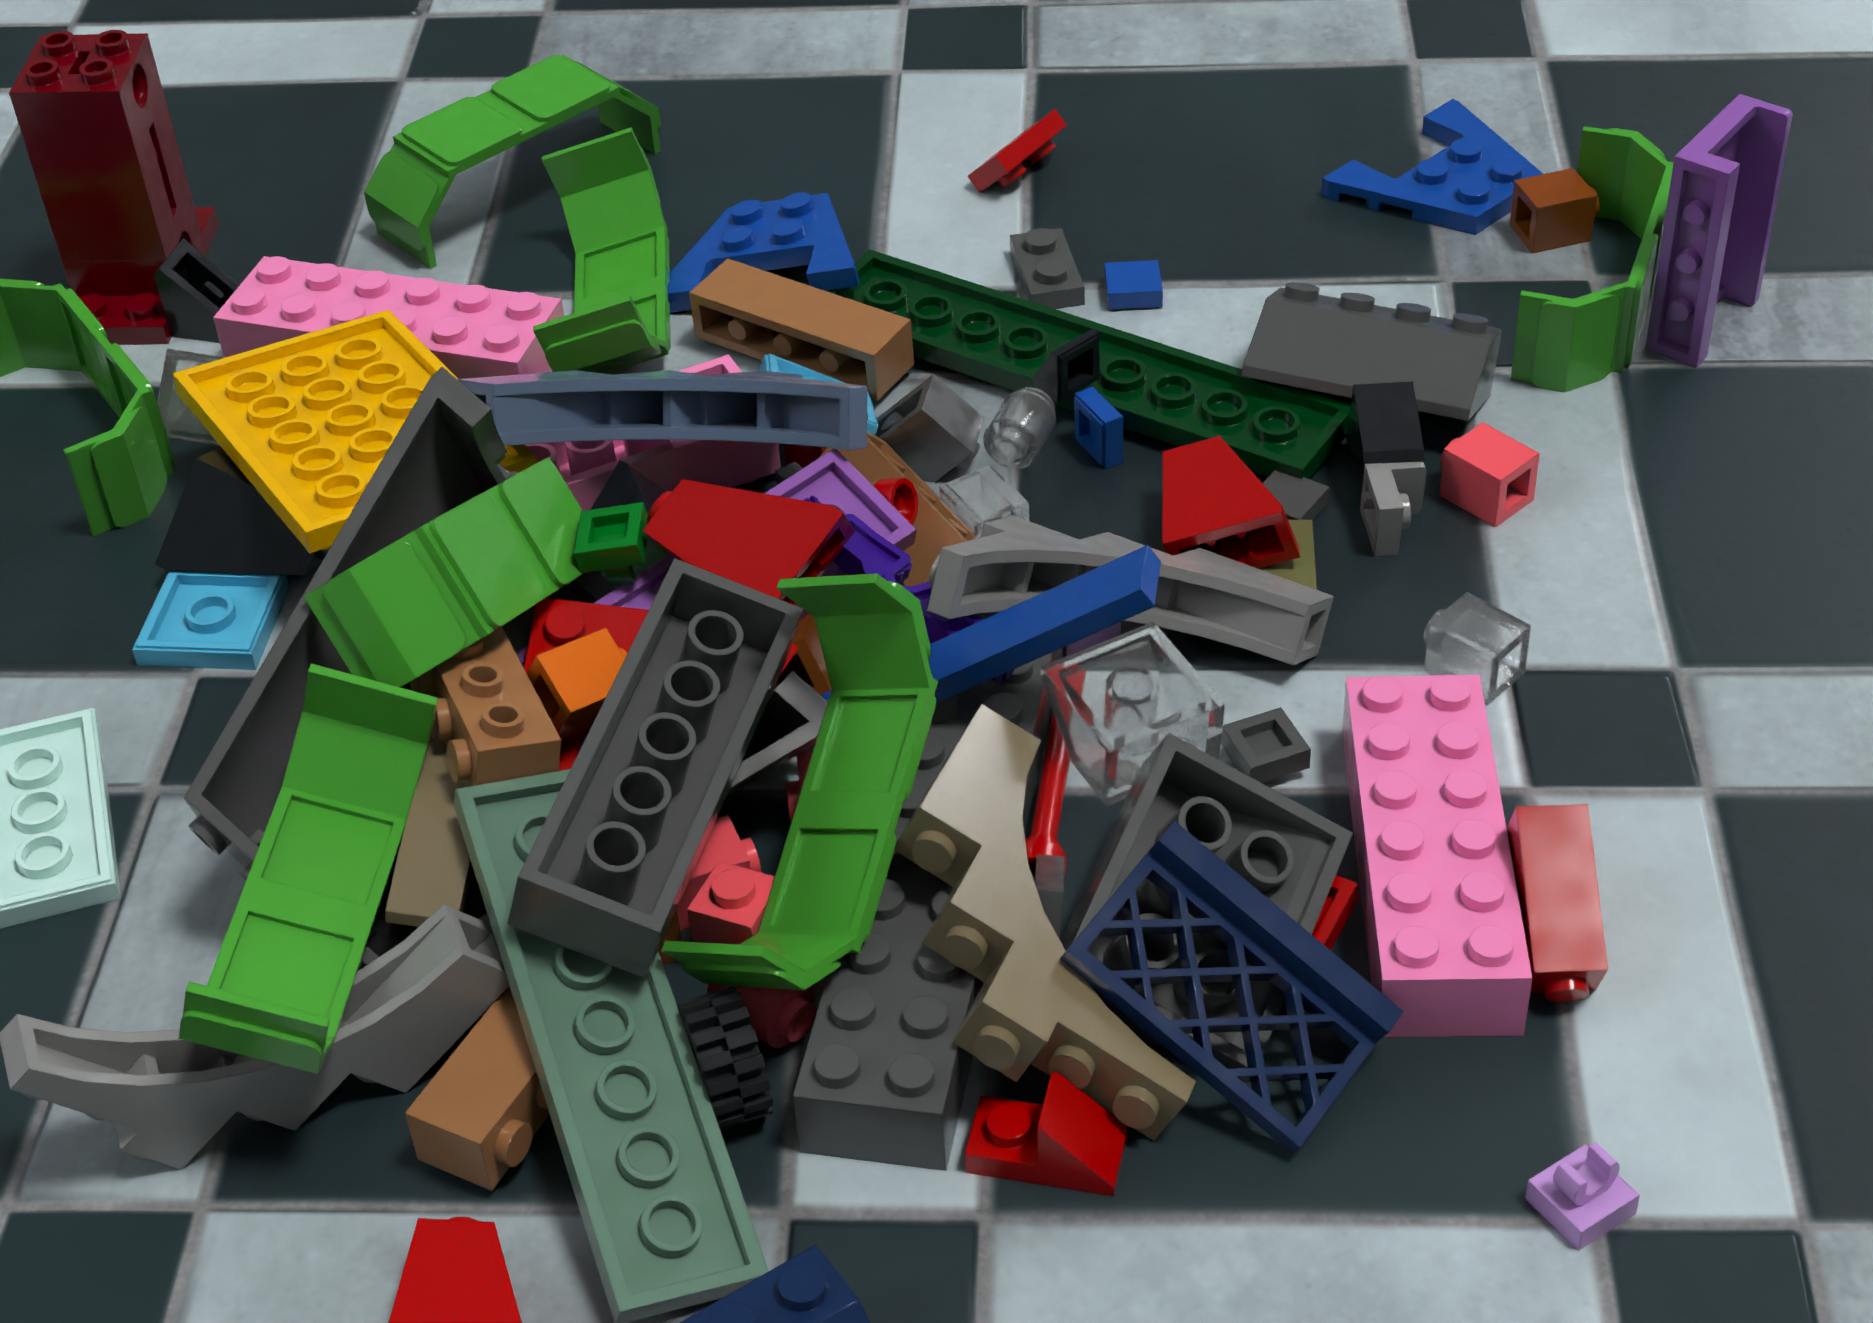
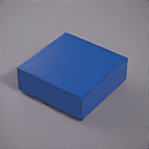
[1104,260,1163,310]
[1074,386,1123,469]

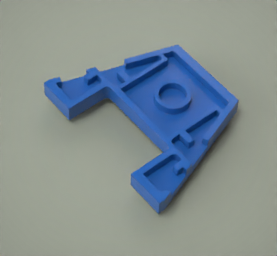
[1321,99,1543,235]
[668,192,860,312]

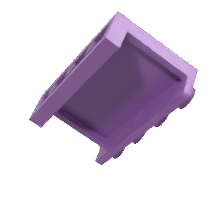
[1645,94,1793,368]

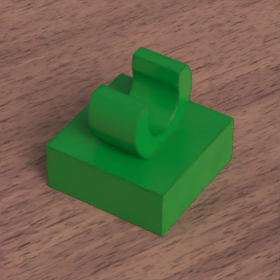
[573,502,648,586]

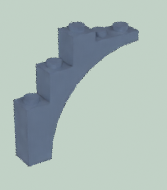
[457,370,868,450]

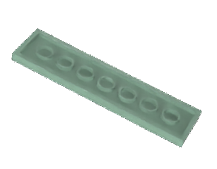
[453,769,769,1323]

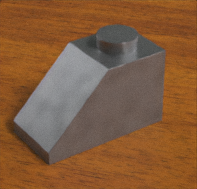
[875,374,984,482]

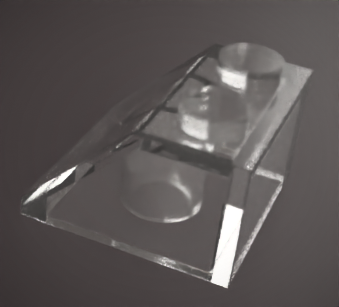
[1041,622,1225,807]

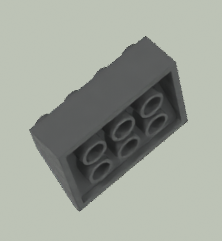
[1060,733,1353,1069]

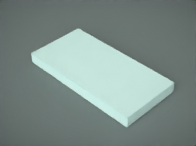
[0,708,121,929]

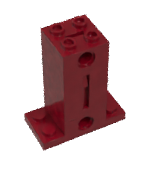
[9,30,219,345]

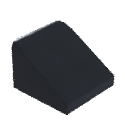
[1032,328,1100,403]

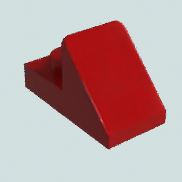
[964,1072,1128,1197]

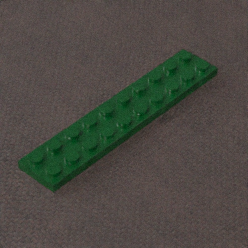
[827,249,1351,479]

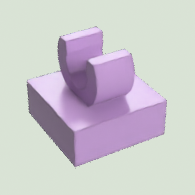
[1525,1142,1640,1251]

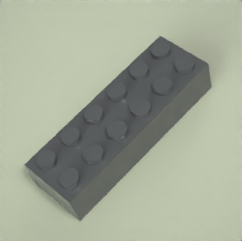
[507,558,803,979]

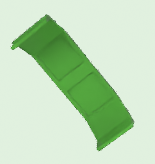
[364,55,661,269]
[1510,126,1674,393]
[533,127,671,374]
[0,279,175,537]
[303,457,583,687]
[662,573,938,990]
[179,663,438,1074]

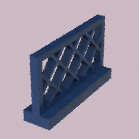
[1060,820,1404,1154]

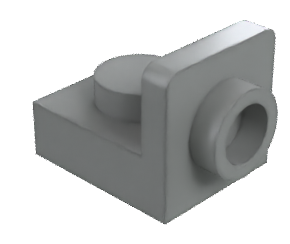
[1360,461,1427,557]

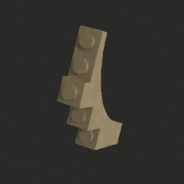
[894,704,1196,1141]

